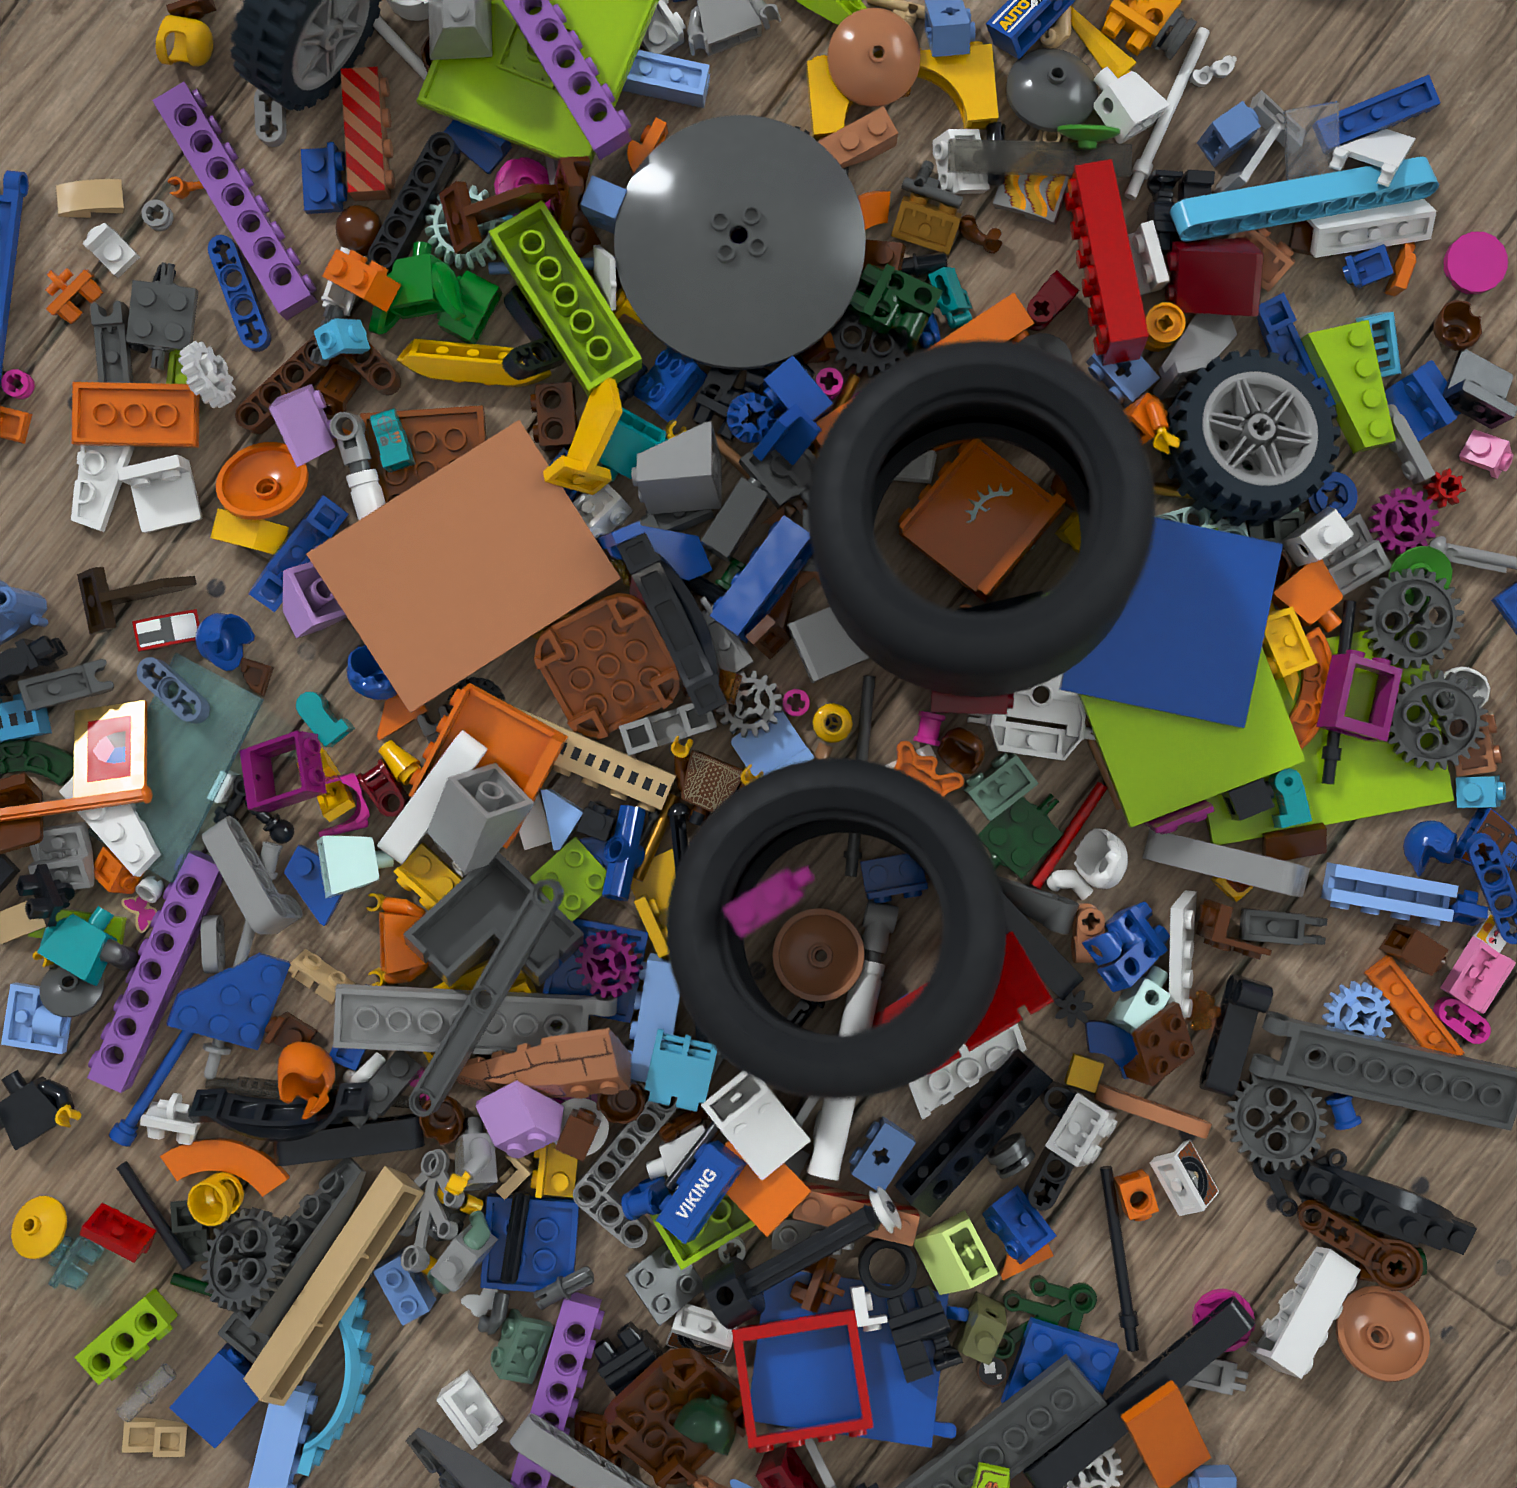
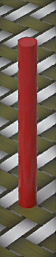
[1030,782,1108,890]

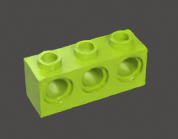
[74,1288,178,1385]

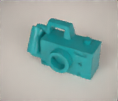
[928,267,972,329]

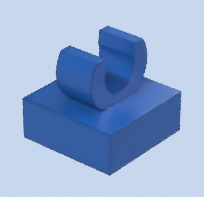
[1448,889,1488,926]

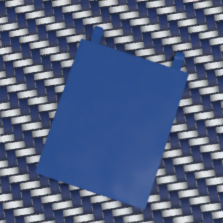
[750,1271,969,1448]

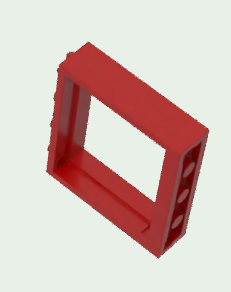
[732,1308,874,1453]

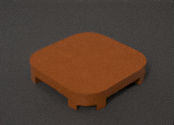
[534,593,680,740]

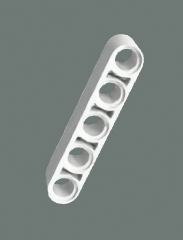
[377,730,488,865]

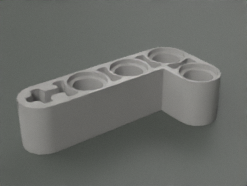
[202,816,303,935]

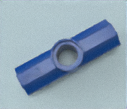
[602,805,646,901]

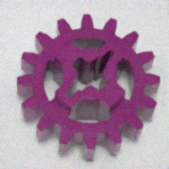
[1368,487,1439,555]
[575,929,643,998]

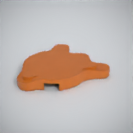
[894,741,964,797]

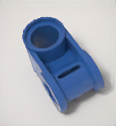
[622,1176,670,1221]

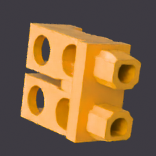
[1101,0,1184,56]

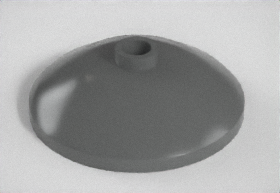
[1006,48,1098,132]

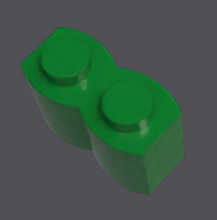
[437,270,503,344]

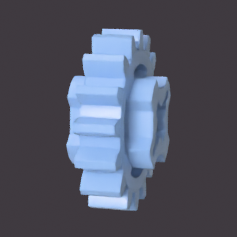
[1322,981,1393,1038]

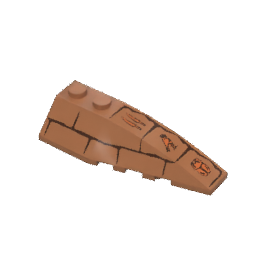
[456,1028,631,1099]

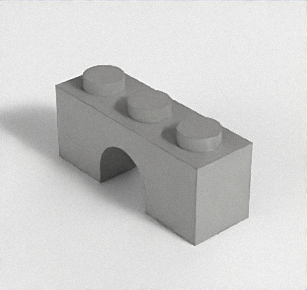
[619,703,718,756]

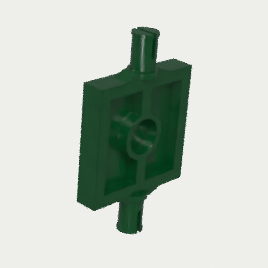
[978,793,1063,879]

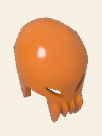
[277,1041,335,1120]

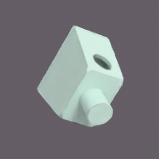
[317,836,394,898]
[1106,965,1170,1035]

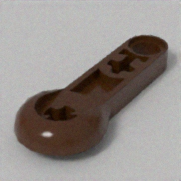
[1297,1200,1423,1291]

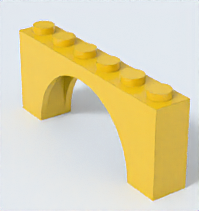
[806,41,999,142]

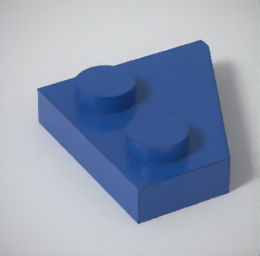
[284,845,344,926]

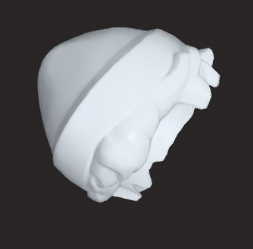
[1074,828,1128,889]

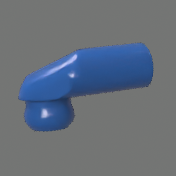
[919,312,941,349]

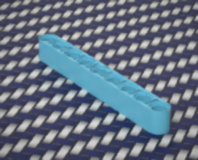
[1170,157,1439,242]

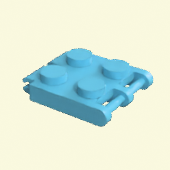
[644,1028,717,1112]

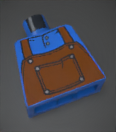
[1454,807,1517,876]

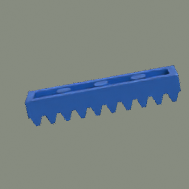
[1311,75,1441,155]

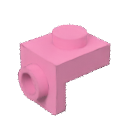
[1459,429,1514,479]

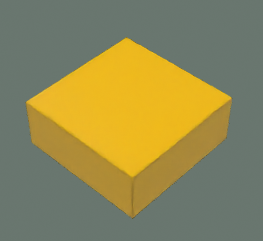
[1064,1053,1104,1093]

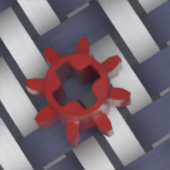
[1423,469,1466,508]

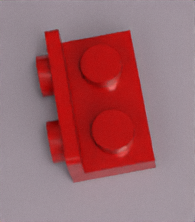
[79,1203,157,1263]

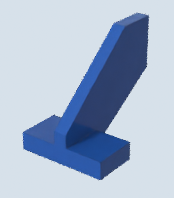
[596,521,712,581]

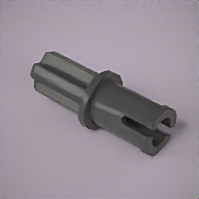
[533,1266,594,1310]

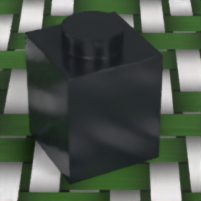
[1221,778,1275,821]

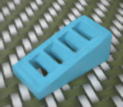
[1356,312,1401,378]

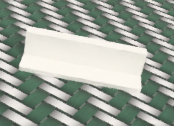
[1307,199,1437,258]

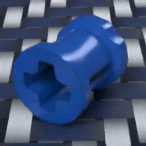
[1325,1093,1362,1130]

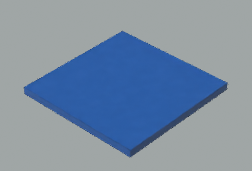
[1059,517,1283,728]

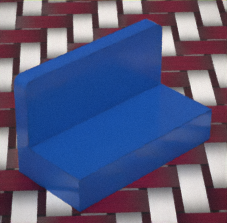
[444,120,513,174]
[752,404,821,465]

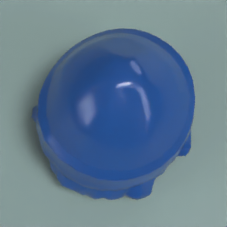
[346,645,397,700]

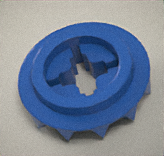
[727,392,776,443]
[1308,472,1358,518]

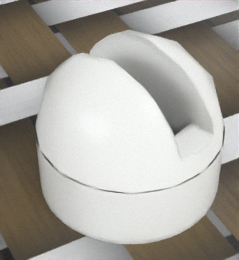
[135,876,164,903]

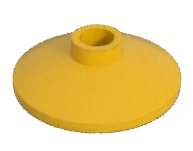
[11,1196,67,1259]

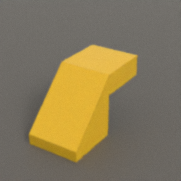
[210,509,289,555]
[297,747,355,822]

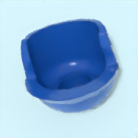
[195,613,254,671]
[1403,820,1457,877]

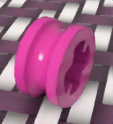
[1,369,35,399]
[782,689,810,716]

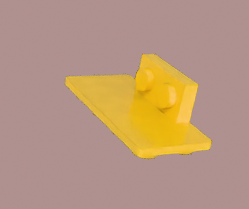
[631,848,675,960]

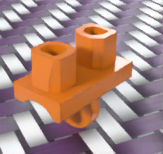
[45,268,104,324]

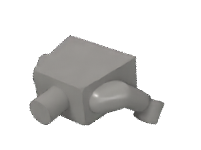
[687,0,782,57]

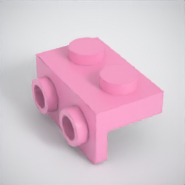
[1440,936,1516,1014]

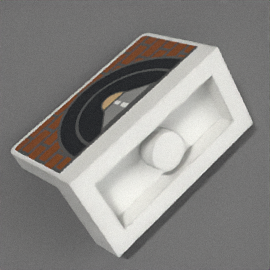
[1150,1140,1219,1216]
[666,1303,733,1363]

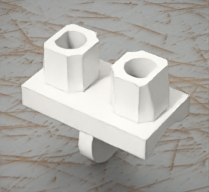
[140,1093,203,1145]

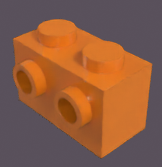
[322,248,401,312]

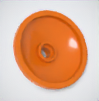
[216,442,309,520]

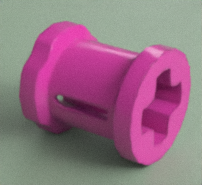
[815,367,843,400]
[913,711,946,746]

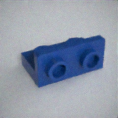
[301,142,347,214]
[860,853,928,903]
[982,1185,1057,1264]

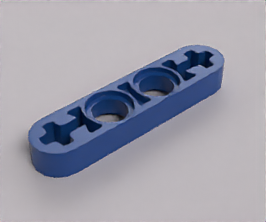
[208,235,271,352]
[1465,833,1517,944]

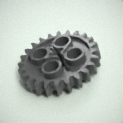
[1359,568,1464,668]
[1387,669,1489,771]
[1224,1073,1328,1171]
[201,1207,291,1312]

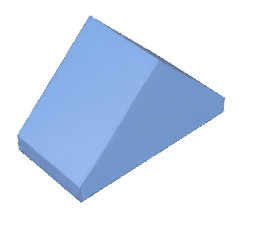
[541,789,584,851]

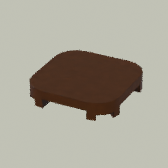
[602,1348,746,1488]

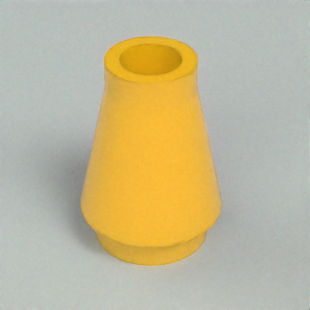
[378,740,422,785]

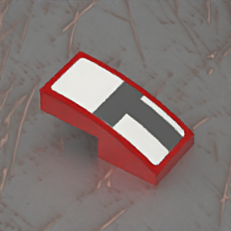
[132,609,200,652]

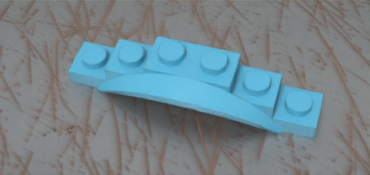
[297,1288,374,1476]

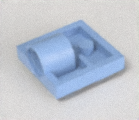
[1,982,72,1054]

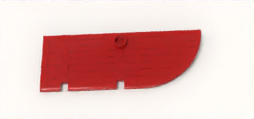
[872,931,1054,1075]

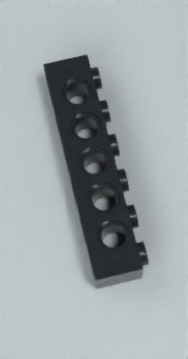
[894,1048,1053,1217]

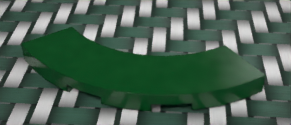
[0,741,74,786]

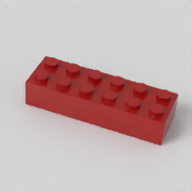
[1064,159,1149,366]

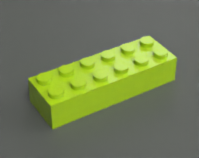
[489,200,642,398]

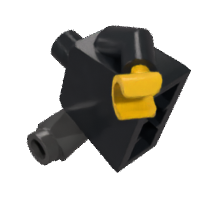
[0,1070,82,1151]

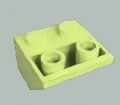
[914,1210,998,1295]

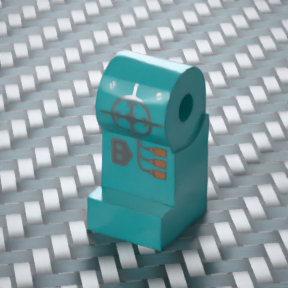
[370,408,416,473]
[296,692,355,748]
[1268,768,1312,828]

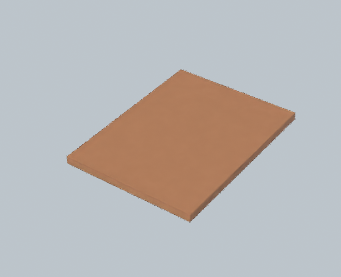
[306,420,621,713]

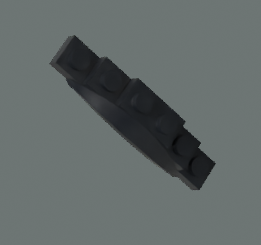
[617,532,728,716]
[188,1082,374,1142]
[1294,1160,1477,1255]

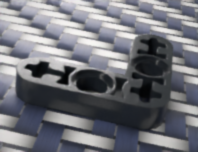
[502,285,565,380]

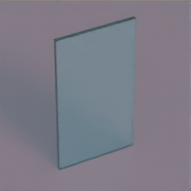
[88,653,264,883]

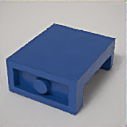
[169,1343,259,1448]

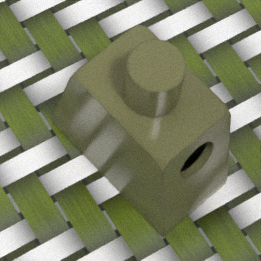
[953,1291,1007,1365]

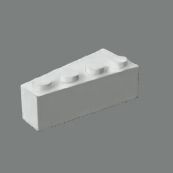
[1246,1247,1360,1379]

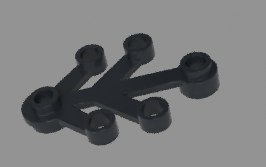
[1252,1148,1347,1223]

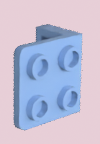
[731,711,814,776]

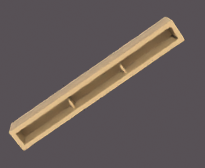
[244,1166,425,1406]

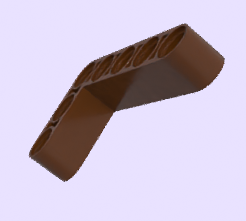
[235,318,401,435]

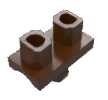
[790,1256,845,1313]

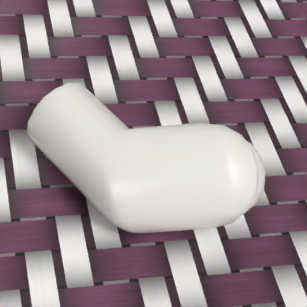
[1047,870,1094,900]
[343,1052,387,1083]

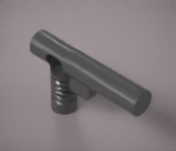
[901,161,963,209]

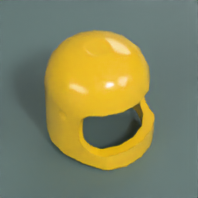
[155,15,214,67]
[187,1172,244,1226]

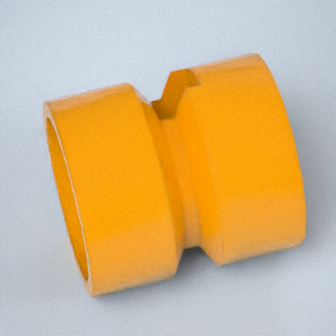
[1144,302,1186,352]

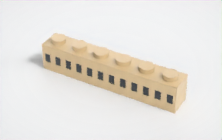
[512,705,676,813]

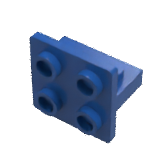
[634,347,707,422]
[1385,360,1461,442]

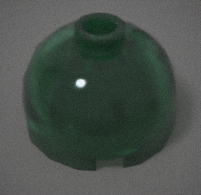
[673,1394,737,1455]

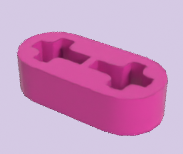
[1433,996,1491,1044]

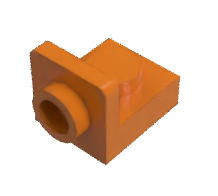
[94,846,145,894]

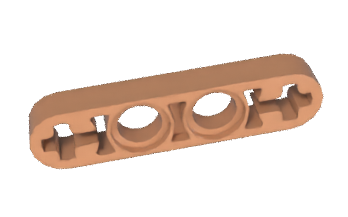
[1094,1083,1212,1139]

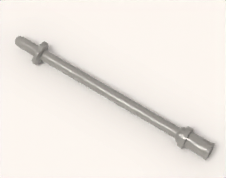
[203,841,283,1080]

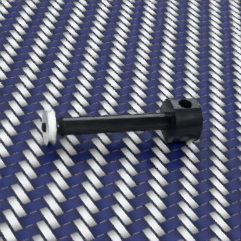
[702,1186,902,1330]

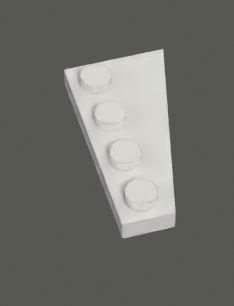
[71,446,135,532]
[59,776,161,877]
[1168,890,1197,1020]
[909,1024,1027,1120]

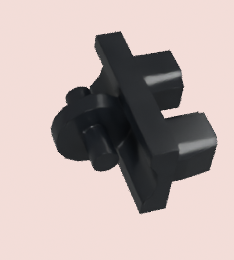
[16,864,75,927]

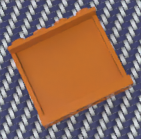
[898,439,1066,602]
[409,683,568,849]

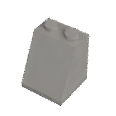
[428,0,492,60]
[632,422,722,514]
[787,607,869,683]
[427,763,534,873]

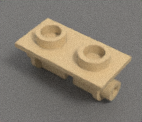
[288,949,355,1005]

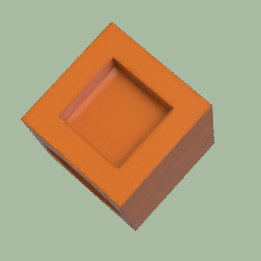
[1114,1169,1159,1221]

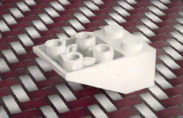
[701,1071,811,1181]

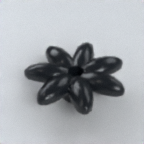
[1054,990,1094,1028]

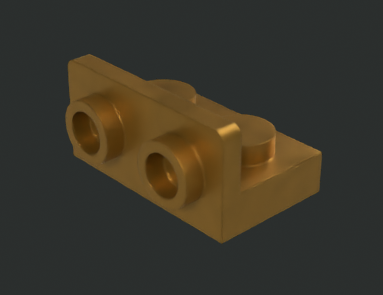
[891,193,962,255]

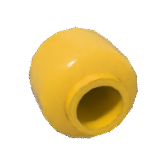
[812,703,853,743]

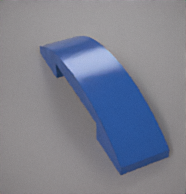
[1256,292,1336,408]
[248,495,349,612]

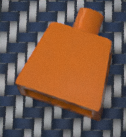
[1272,559,1343,633]

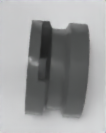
[1151,8,1197,60]
[986,1132,1036,1179]

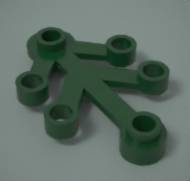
[994,1275,1097,1359]

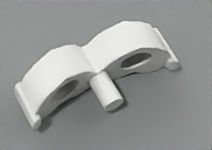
[1189,55,1237,87]

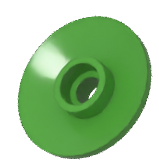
[1057,125,1120,149]
[1389,546,1453,605]

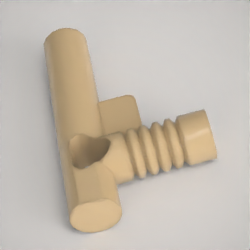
[867,0,925,30]

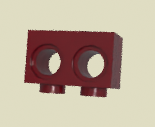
[755,1444,819,1488]

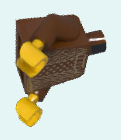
[671,736,764,826]

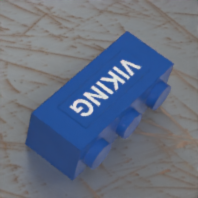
[656,1140,747,1244]

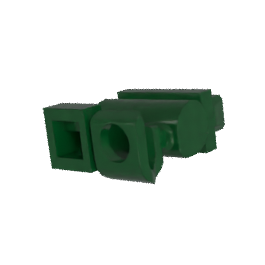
[848,264,943,350]

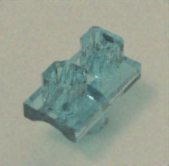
[48,1235,105,1291]

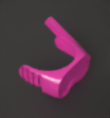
[318,773,370,837]

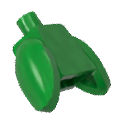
[368,241,466,335]

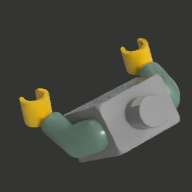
[421,1194,498,1294]

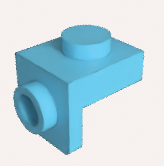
[314,318,370,360]
[1456,775,1506,808]

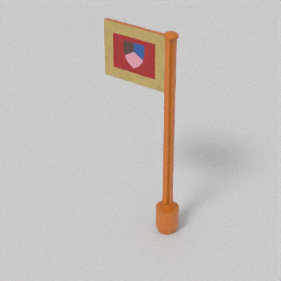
[0,700,153,822]

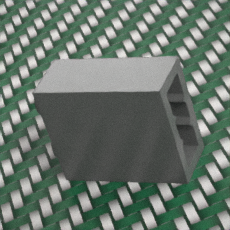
[701,477,768,564]

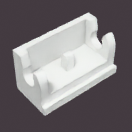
[436,1369,504,1450]

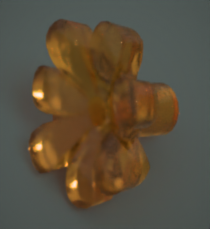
[1187,990,1221,1031]

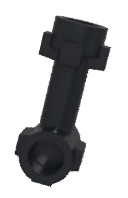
[213,777,257,824]

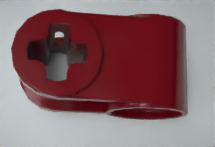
[1026,270,1080,331]
[356,758,410,817]

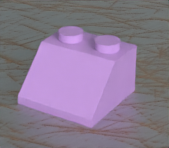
[269,384,338,467]
[476,1080,564,1159]

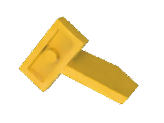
[543,377,623,495]

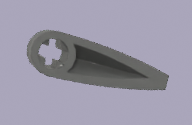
[997,876,1079,934]

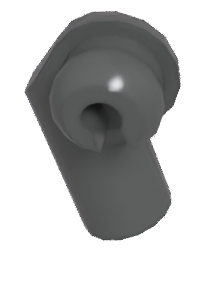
[478,1292,510,1335]

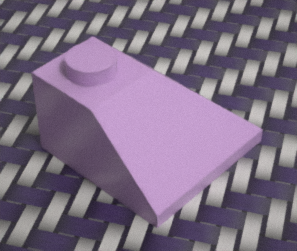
[283,562,347,638]

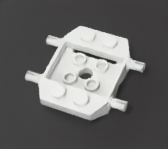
[967,674,1096,761]

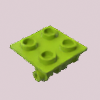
[530,837,607,922]

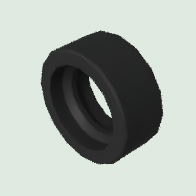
[858,1238,917,1299]

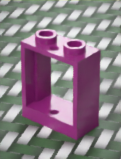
[1317,650,1403,742]
[239,730,327,812]

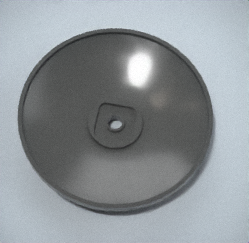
[614,115,865,370]

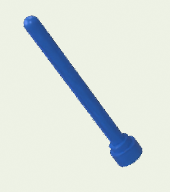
[109,1030,194,1147]

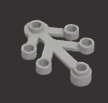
[397,1149,465,1273]

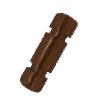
[658,1103,710,1143]

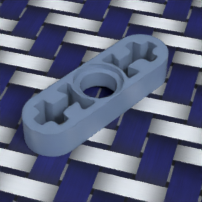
[137,657,210,724]

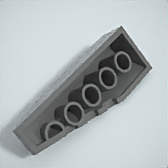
[236,1158,366,1336]
[405,1427,515,1488]

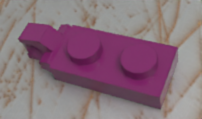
[723,867,815,938]

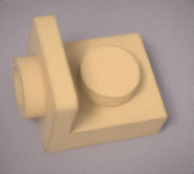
[496,1154,535,1200]

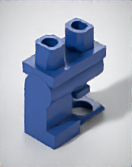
[1082,902,1170,992]

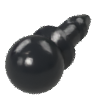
[245,800,294,844]

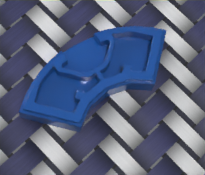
[1084,1020,1138,1079]

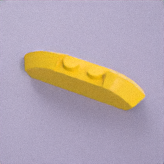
[396,339,552,387]

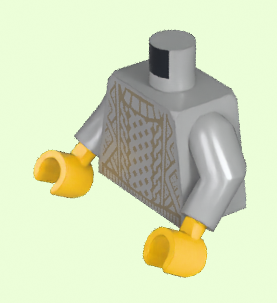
[437,1117,498,1204]

